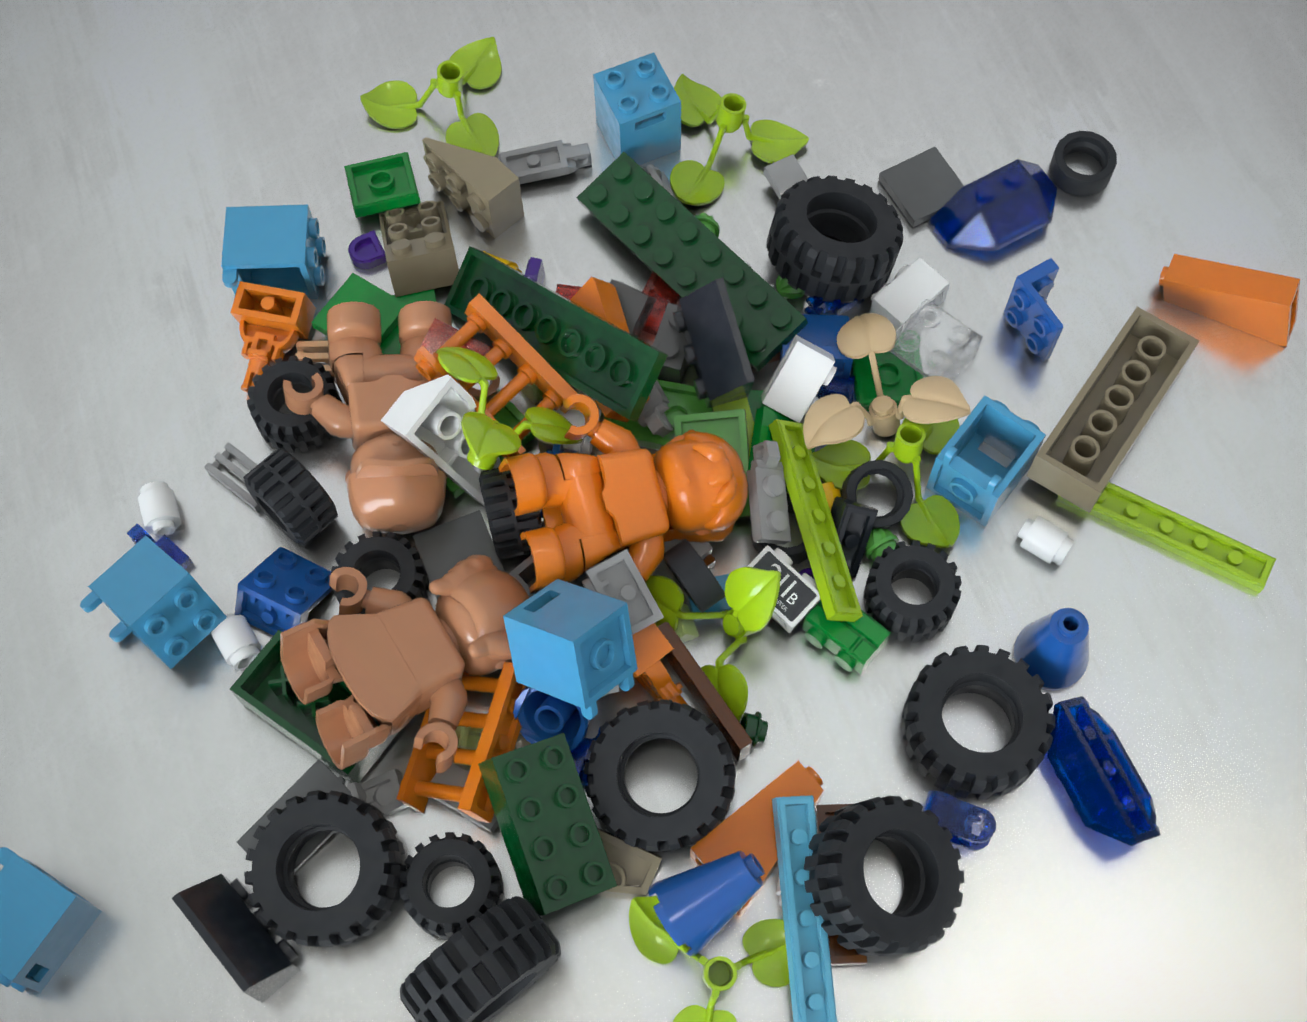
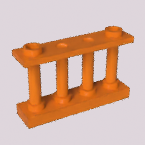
[414,293,578,458]
[396,662,527,823]

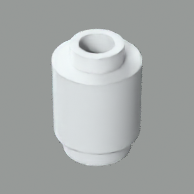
[138,481,181,537]
[1017,515,1075,566]
[211,613,261,671]

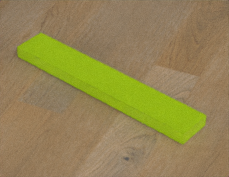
[768,419,863,622]
[1057,482,1276,593]

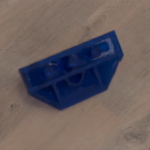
[929,159,1058,251]
[1047,696,1161,847]

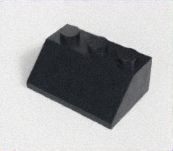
[673,278,755,408]
[172,874,301,1003]

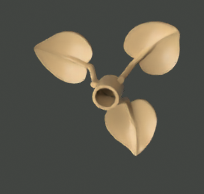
[803,313,971,450]

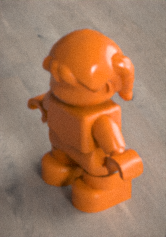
[498,394,748,593]

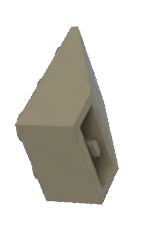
[422,137,524,239]
[379,201,459,297]

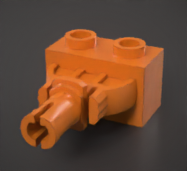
[230,281,316,392]
[632,623,688,705]

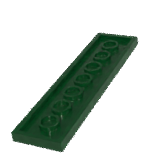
[576,152,808,372]
[444,246,668,422]

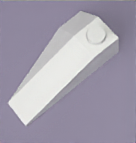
[381,375,501,507]

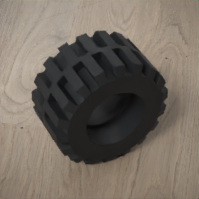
[247,356,342,453]
[243,448,338,546]
[479,468,543,560]
[331,531,429,614]
[864,540,962,642]
[399,832,503,940]

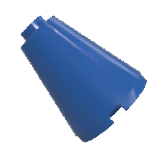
[1013,608,1089,691]
[513,686,590,750]
[648,850,765,956]

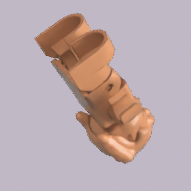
[280,555,530,773]

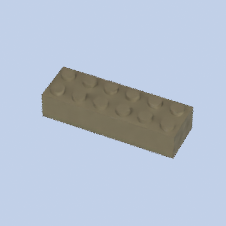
[1026,307,1199,513]

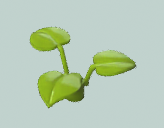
[360,37,502,157]
[669,74,809,206]
[436,347,583,470]
[812,418,960,548]
[645,567,781,723]
[629,896,790,1022]

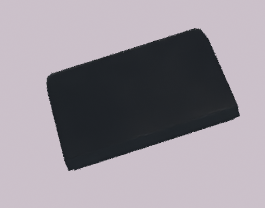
[831,496,878,578]

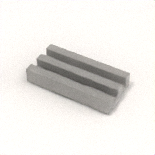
[204,442,261,512]

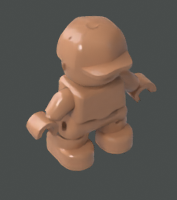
[283,301,500,535]

